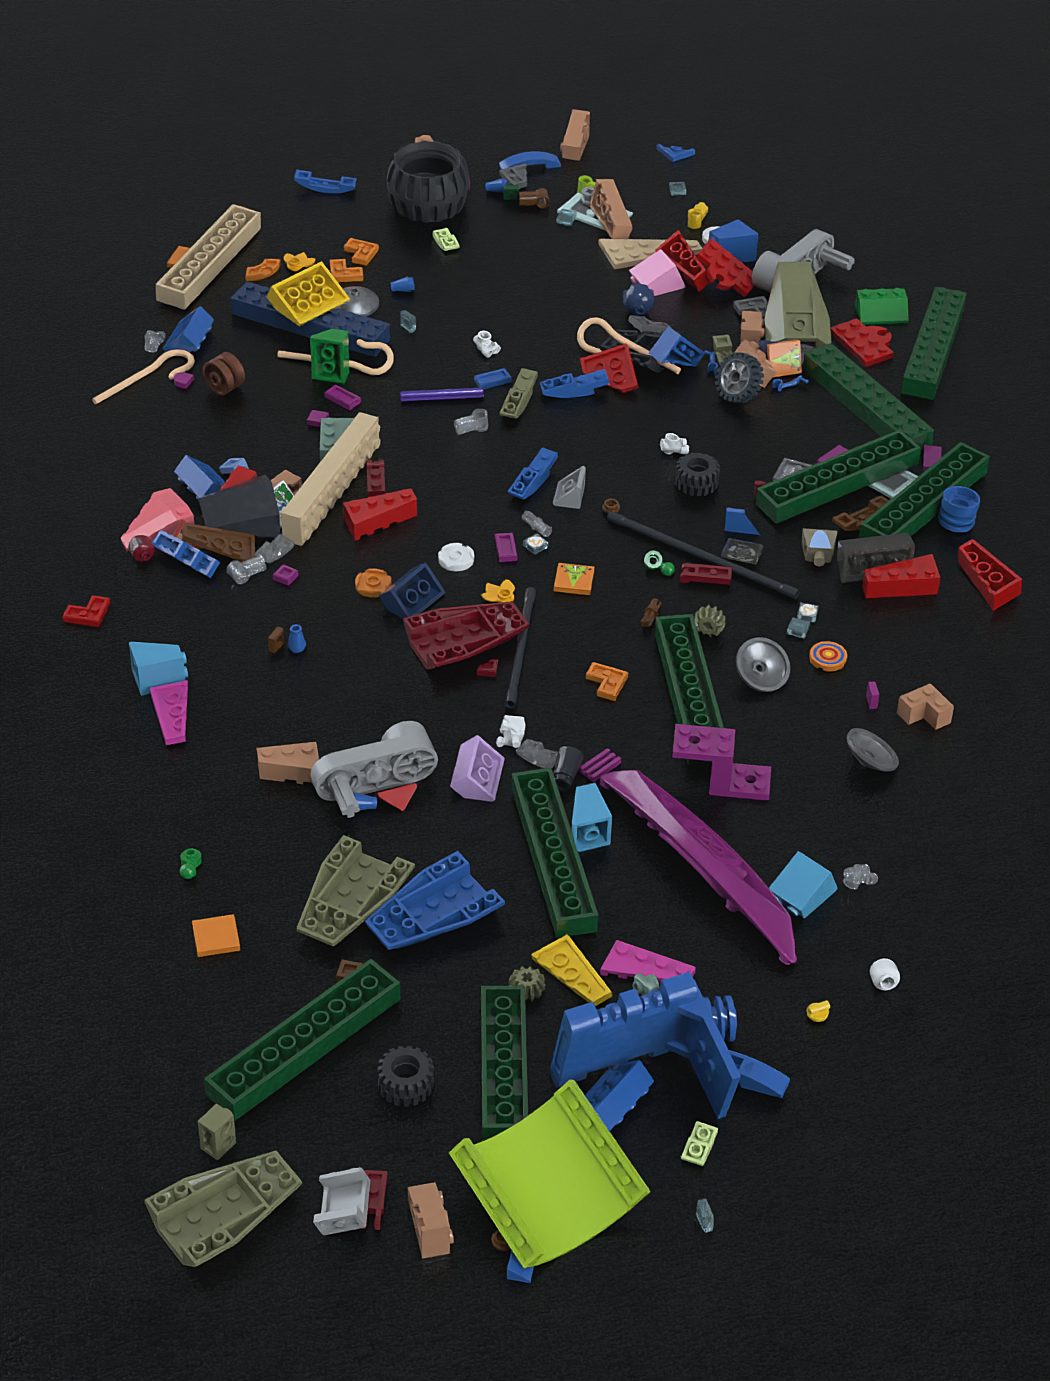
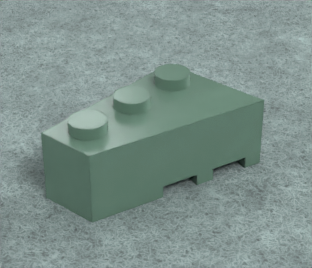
[320,418,355,462]

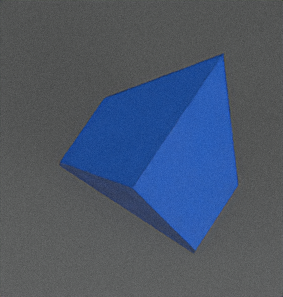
[725,508,760,535]

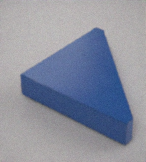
[657,144,695,162]

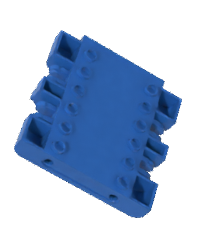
[549,972,741,1119]

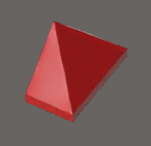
[374,783,417,811]

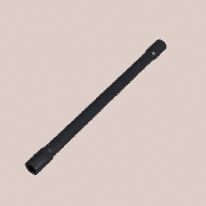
[504,587,536,709]

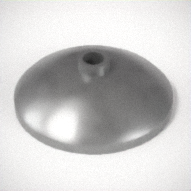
[336,286,379,316]
[736,637,790,692]
[847,728,899,772]

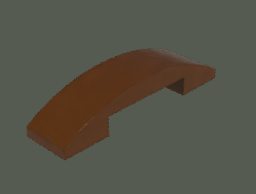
[832,495,889,531]

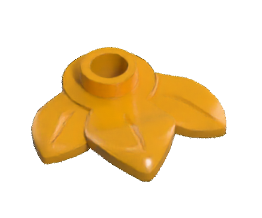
[284,252,315,271]
[481,580,515,603]

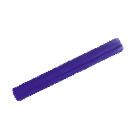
[400,388,484,401]

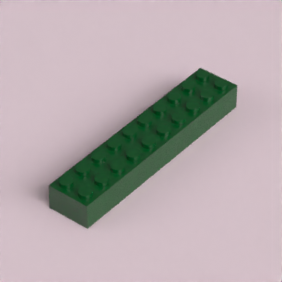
[901,287,967,400]
[803,343,934,451]
[756,429,921,524]
[858,442,990,556]
[655,614,724,765]
[512,768,598,938]
[204,959,400,1121]

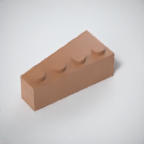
[590,179,632,239]

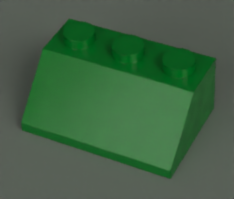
[855,288,909,325]
[310,329,350,383]

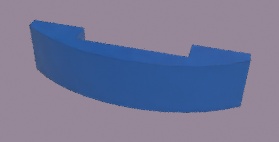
[499,151,561,170]
[294,170,357,193]

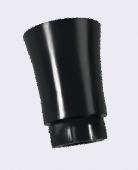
[553,746,584,791]

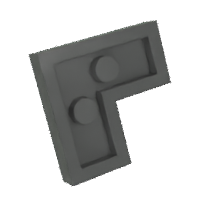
[733,296,768,319]
[629,315,672,334]

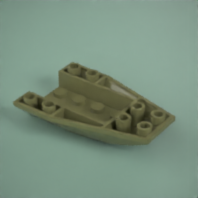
[764,262,831,348]
[297,835,415,946]
[145,1151,302,1267]

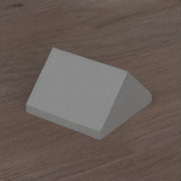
[553,466,586,509]

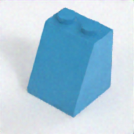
[129,642,188,695]
[572,783,612,852]
[769,851,838,919]

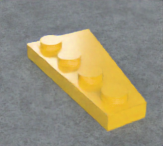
[531,934,612,1006]

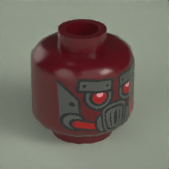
[128,535,155,562]

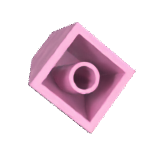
[629,249,685,296]

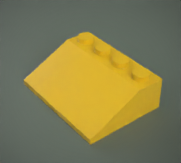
[266,261,350,326]

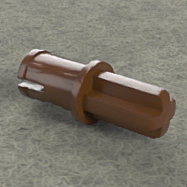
[641,599,662,628]

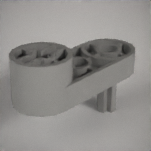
[752,229,854,293]
[310,721,438,817]

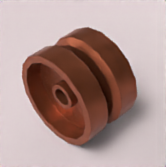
[203,352,245,396]

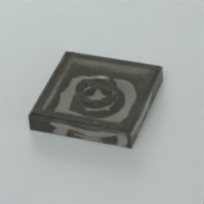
[721,538,764,564]

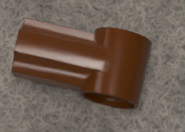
[519,188,550,208]

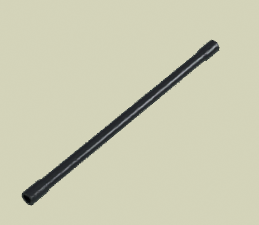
[607,511,800,600]

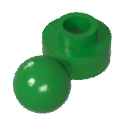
[644,551,675,576]
[180,848,202,879]

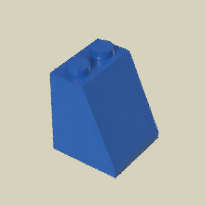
[708,220,758,262]

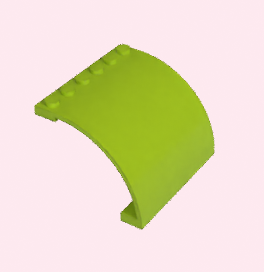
[449,1080,651,1268]

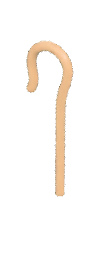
[577,317,681,374]
[278,339,394,375]
[92,349,195,404]

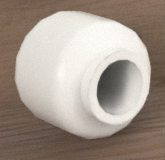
[870,958,900,990]

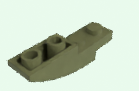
[500,368,538,419]

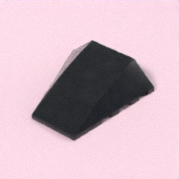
[600,330,682,374]
[199,474,280,540]

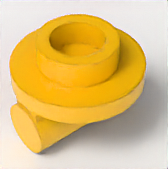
[807,1000,830,1022]

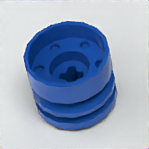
[938,486,980,532]
[703,995,737,1042]

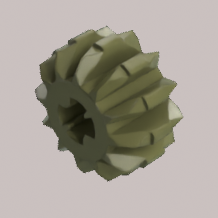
[694,605,726,637]
[509,966,545,1002]

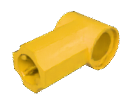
[688,202,708,229]

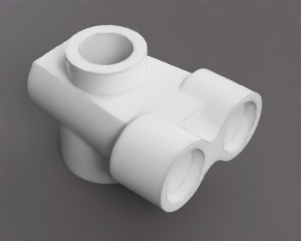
[473,331,501,358]
[660,433,689,454]

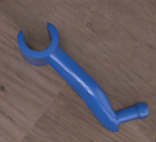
[704,350,718,375]
[772,375,809,391]

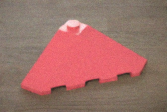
[121,488,194,551]

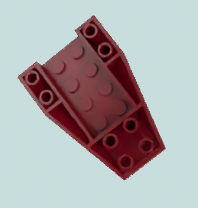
[403,601,529,670]

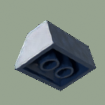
[379,562,446,619]

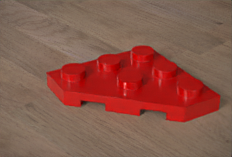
[580,343,639,393]

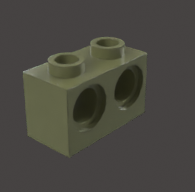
[198,1104,236,1160]

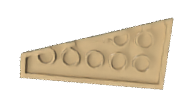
[599,239,702,269]

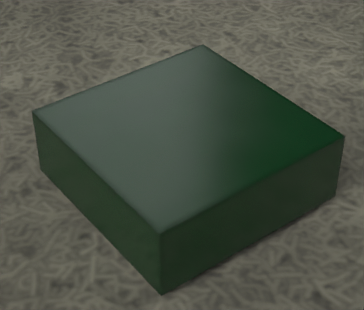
[504,185,519,200]

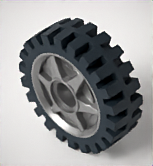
[715,352,764,403]

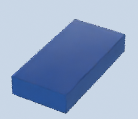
[474,368,511,389]

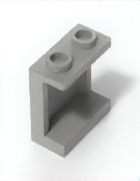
[313,1168,371,1235]

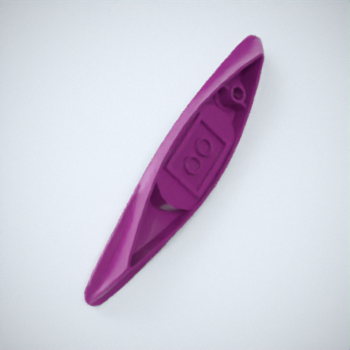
[600,770,797,965]

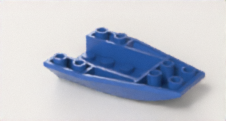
[365,851,505,950]

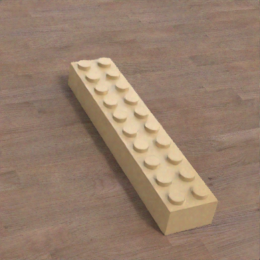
[156,204,261,309]
[281,412,380,546]

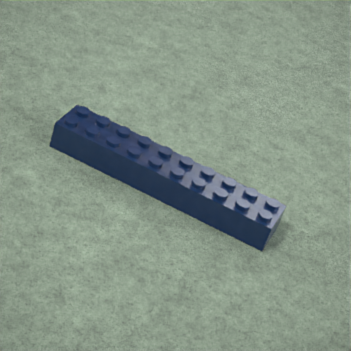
[231,282,390,357]

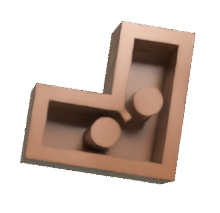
[897,684,954,730]

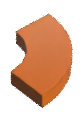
[245,259,281,281]

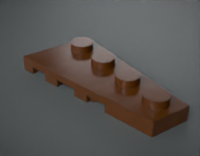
[182,523,255,565]

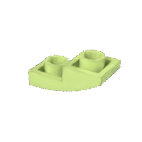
[433,228,459,251]
[681,1121,718,1166]

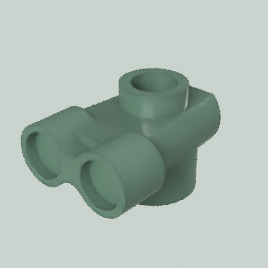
[633,973,660,996]

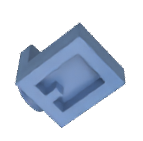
[219,458,249,474]

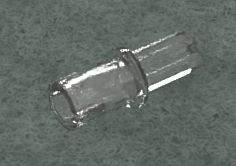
[522,511,552,537]

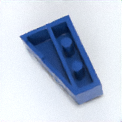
[649,326,705,366]

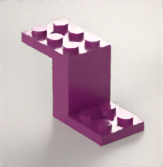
[672,724,771,800]

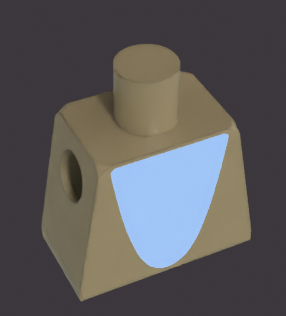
[801,529,837,566]

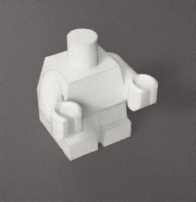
[496,715,525,748]

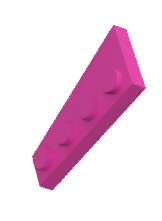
[150,680,188,745]
[600,940,695,984]

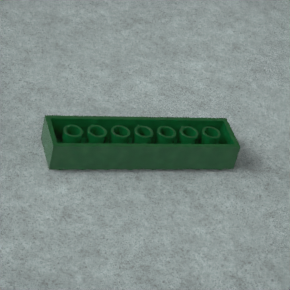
[481,986,528,1142]

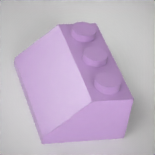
[450,735,505,802]

